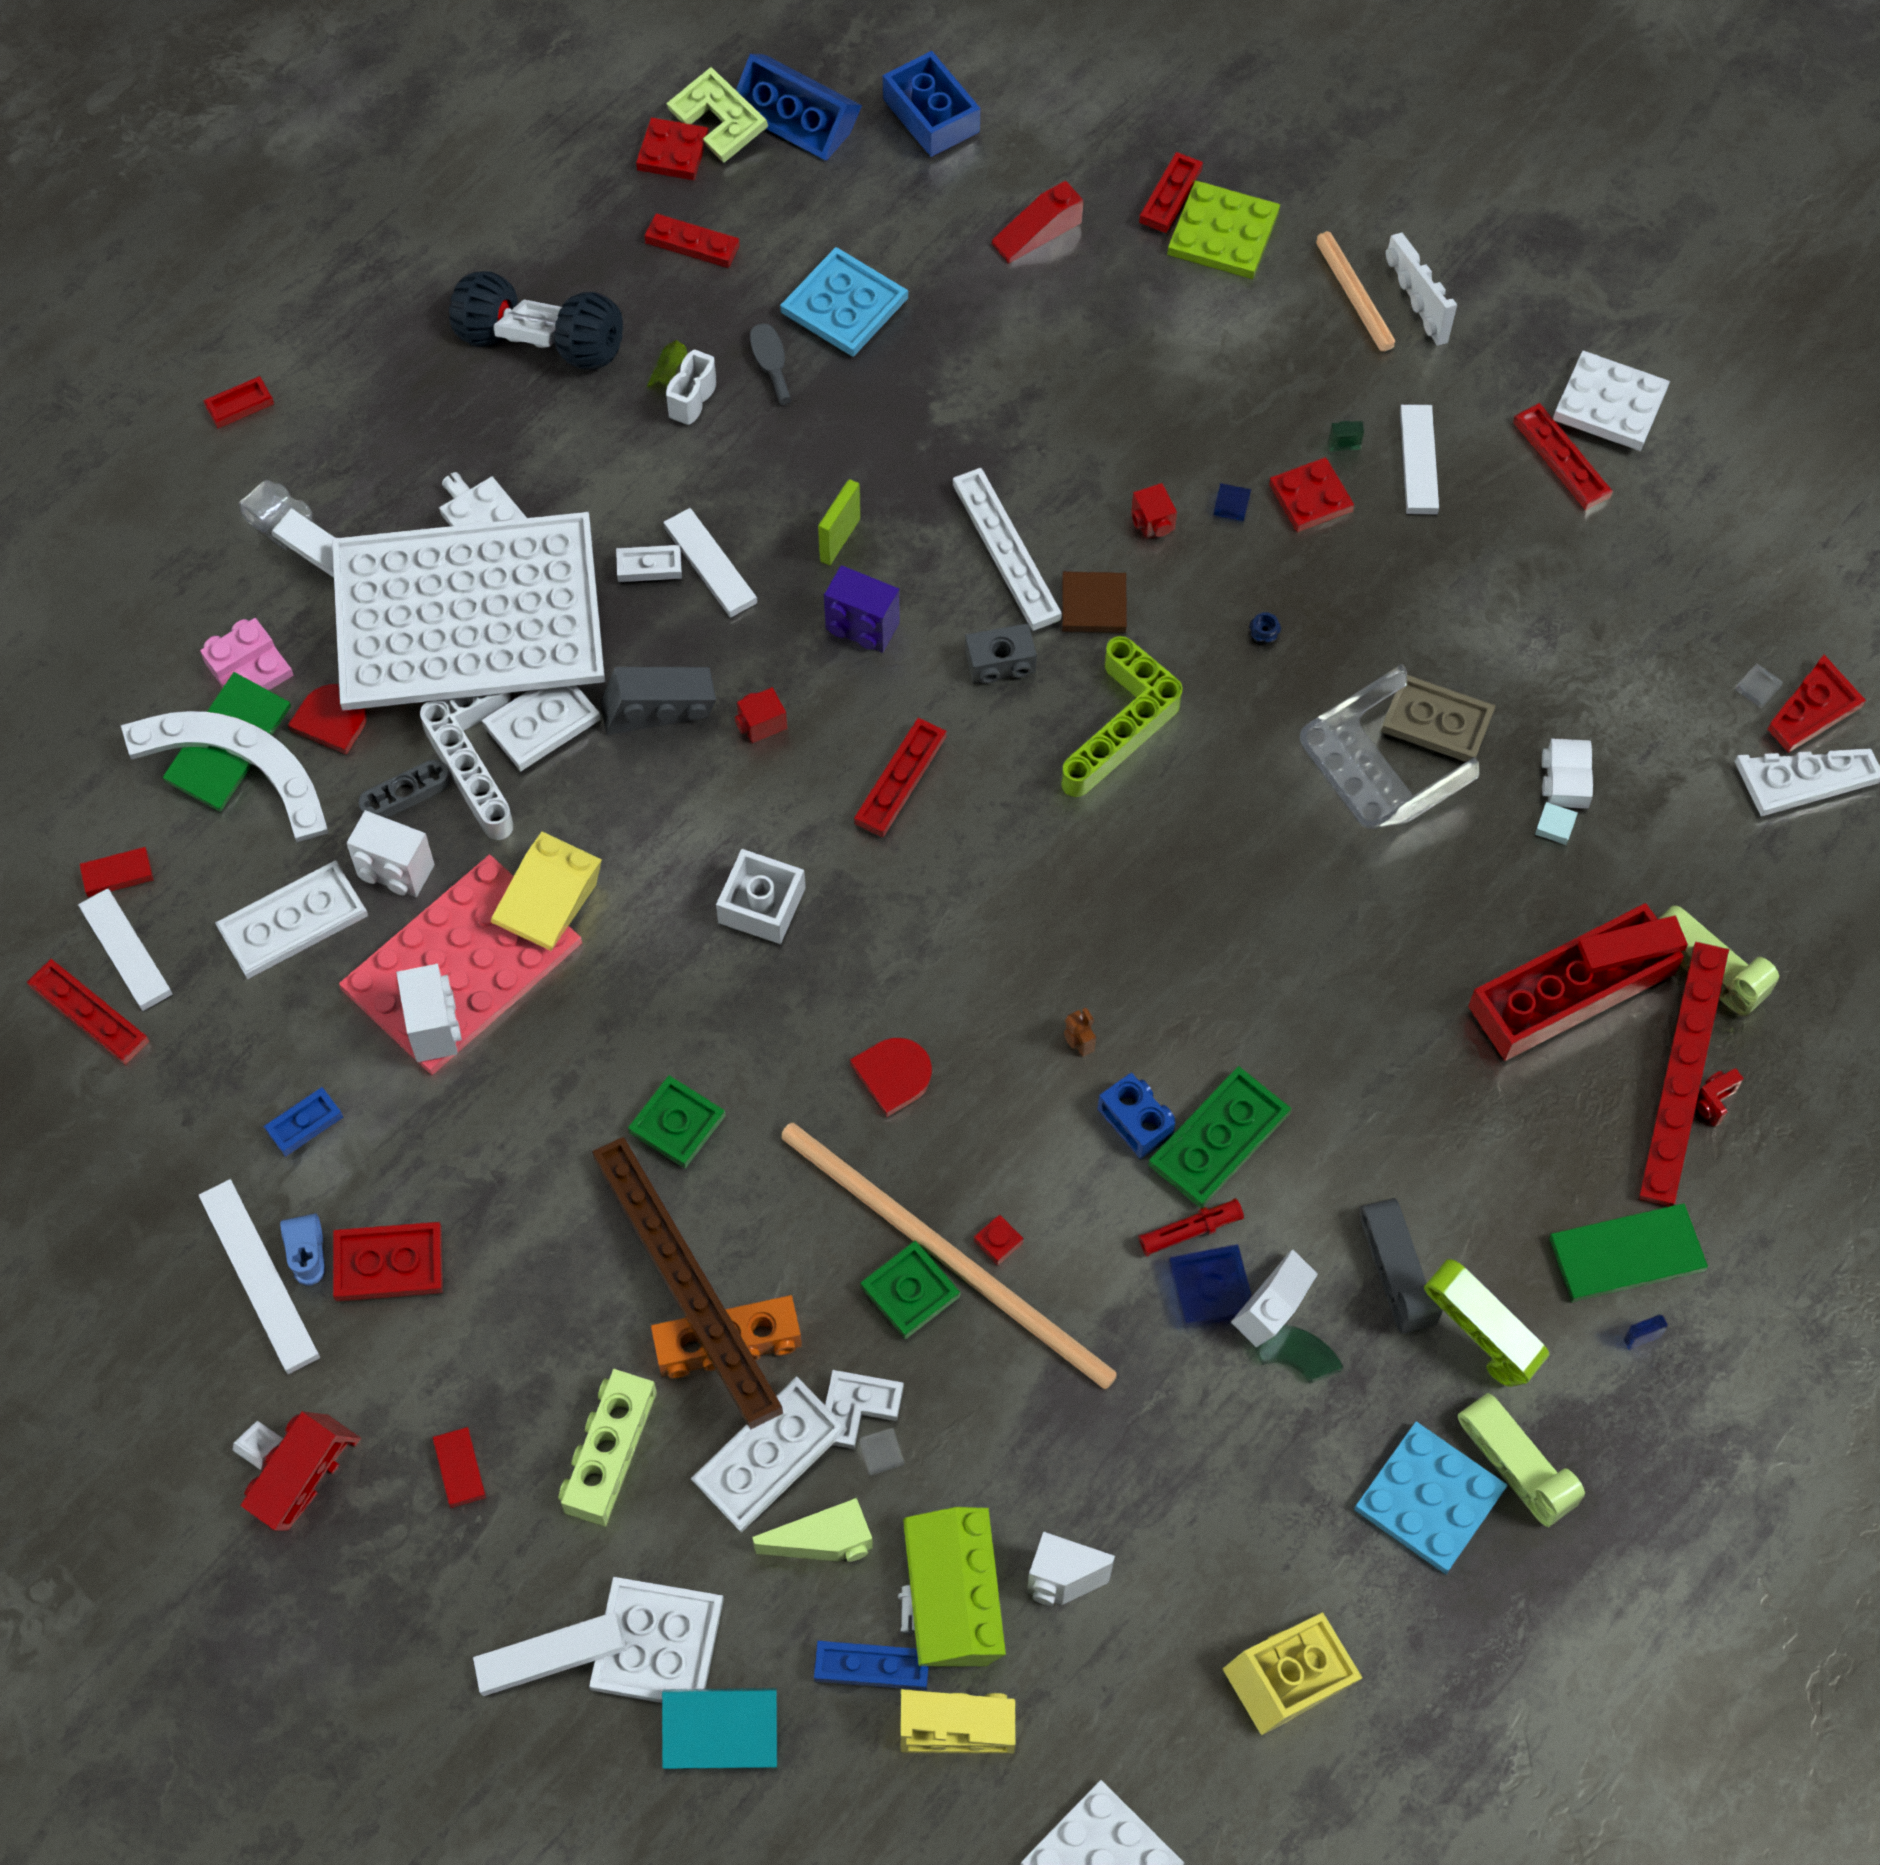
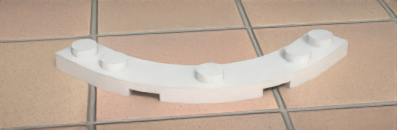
[121,711,328,843]

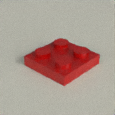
[636,117,709,180]
[1269,457,1354,533]

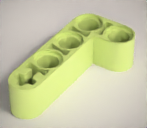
[1658,905,1779,1016]
[1458,1393,1585,1527]

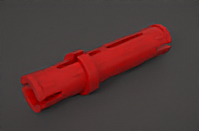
[1138,1198,1244,1257]

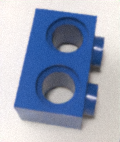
[1097,1072,1175,1160]

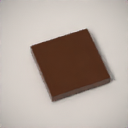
[1062,571,1127,633]

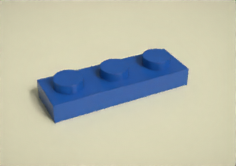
[814,1641,929,1691]

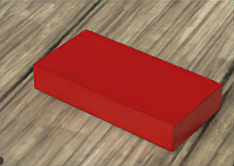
[203,376,274,429]
[79,847,154,897]
[432,1427,486,1508]

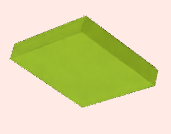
[818,479,860,566]

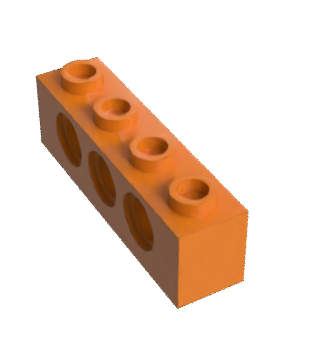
[651,1295,802,1379]

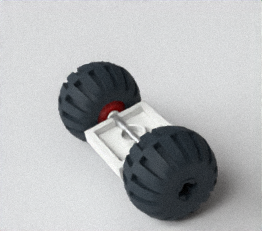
[449,271,623,370]

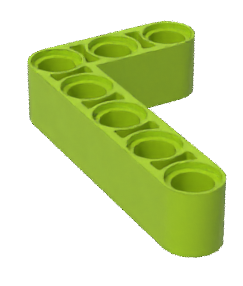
[1061,636,1183,797]

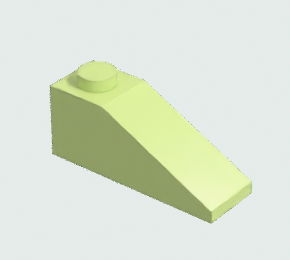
[752,1498,873,1562]

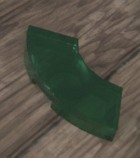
[1253,1325,1344,1384]

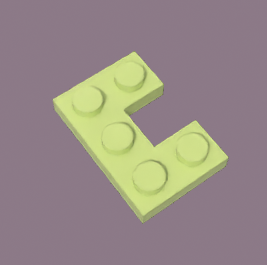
[667,67,768,163]

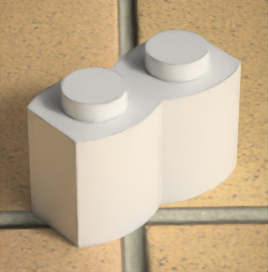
[666,349,716,425]
[1542,738,1593,809]

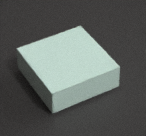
[1535,802,1578,845]

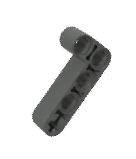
[1360,1198,1443,1334]

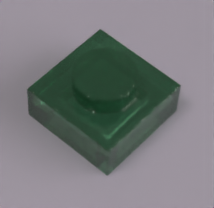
[1328,421,1364,452]

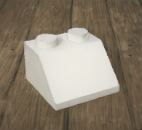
[1027,1532,1115,1606]

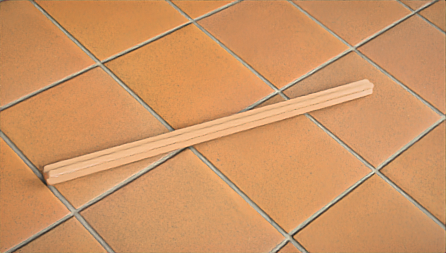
[781,1122,1117,1389]

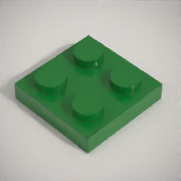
[628,1075,726,1169]
[860,1240,961,1340]

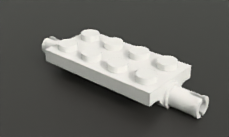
[439,472,526,526]

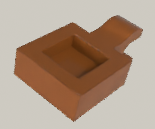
[1064,1008,1096,1057]

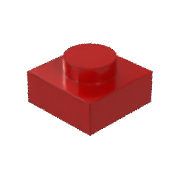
[974,1214,1024,1266]

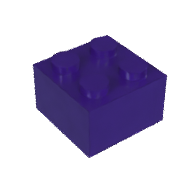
[824,565,900,653]

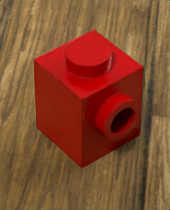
[1131,483,1177,539]
[734,687,787,744]

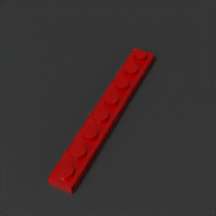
[1638,941,1729,1207]

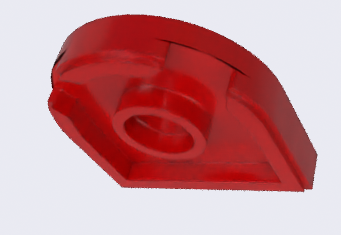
[288,684,367,755]
[850,1038,932,1117]

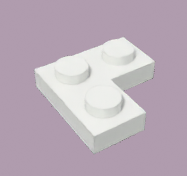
[825,1370,904,1449]

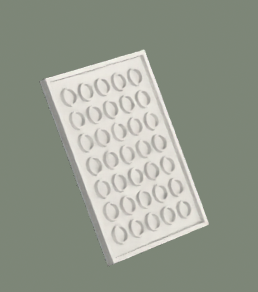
[332,512,605,711]

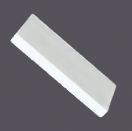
[215,860,368,979]
[691,1376,848,1533]

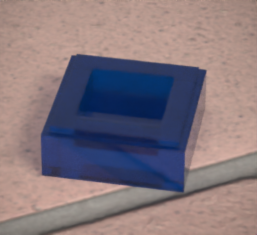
[1213,483,1251,521]
[1623,1314,1668,1350]

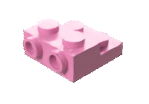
[200,618,294,690]

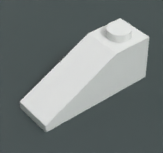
[1231,1249,1318,1347]

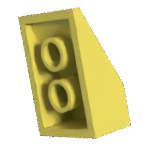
[491,832,602,951]
[1222,1612,1362,1736]

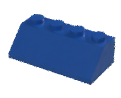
[736,53,862,160]

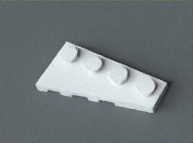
[1386,232,1457,346]
[1734,749,1880,817]

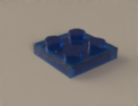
[1168,1244,1252,1328]

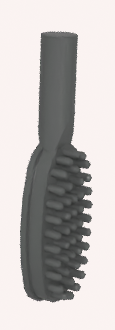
[750,324,791,405]

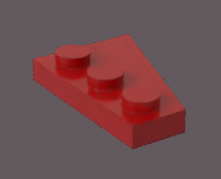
[1767,654,1866,753]

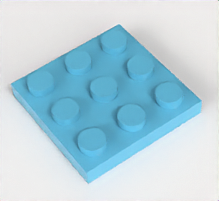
[780,247,908,357]
[1354,1421,1508,1575]

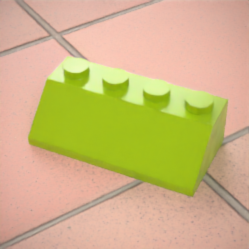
[903,1507,1006,1667]

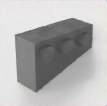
[600,667,716,735]

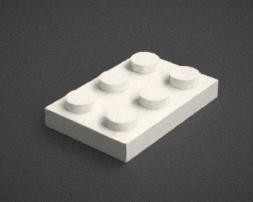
[482,685,601,772]

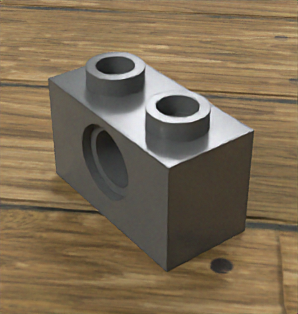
[965,623,1037,684]

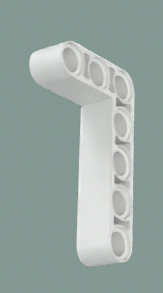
[420,693,513,840]

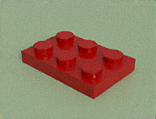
[333,1222,443,1302]

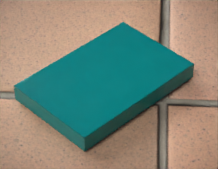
[662,1688,777,1769]

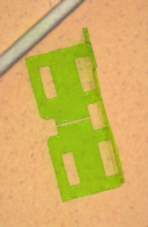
[647,340,687,387]

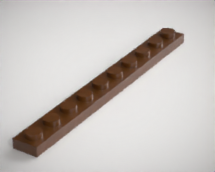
[592,1137,783,1430]

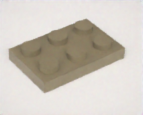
[1381,674,1496,764]

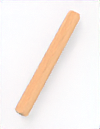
[1316,231,1395,352]

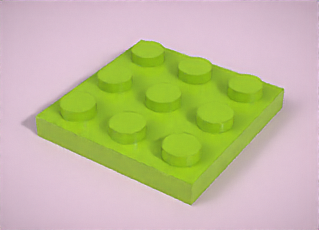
[1167,180,1281,279]

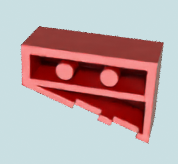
[240,1411,361,1531]

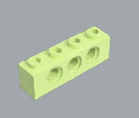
[558,1369,657,1527]

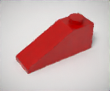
[992,180,1083,263]

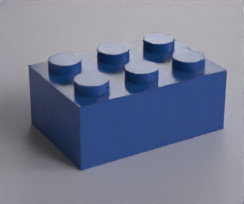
[882,51,981,157]

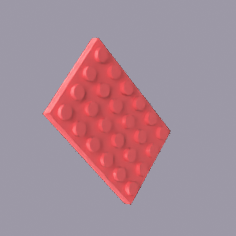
[339,854,582,1076]

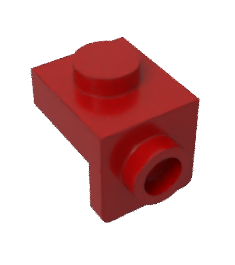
[1696,1068,1744,1127]

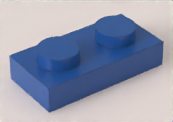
[264,1087,343,1157]

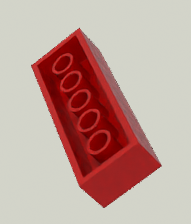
[1468,903,1684,1061]

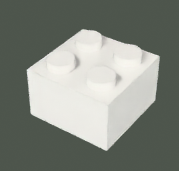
[346,810,435,897]
[716,849,805,944]
[396,964,462,1062]

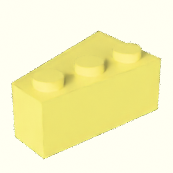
[901,1689,1015,1753]

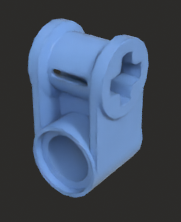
[280,1213,326,1286]

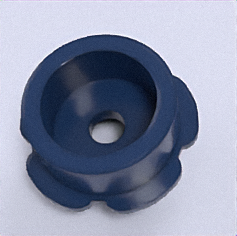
[1249,612,1281,643]

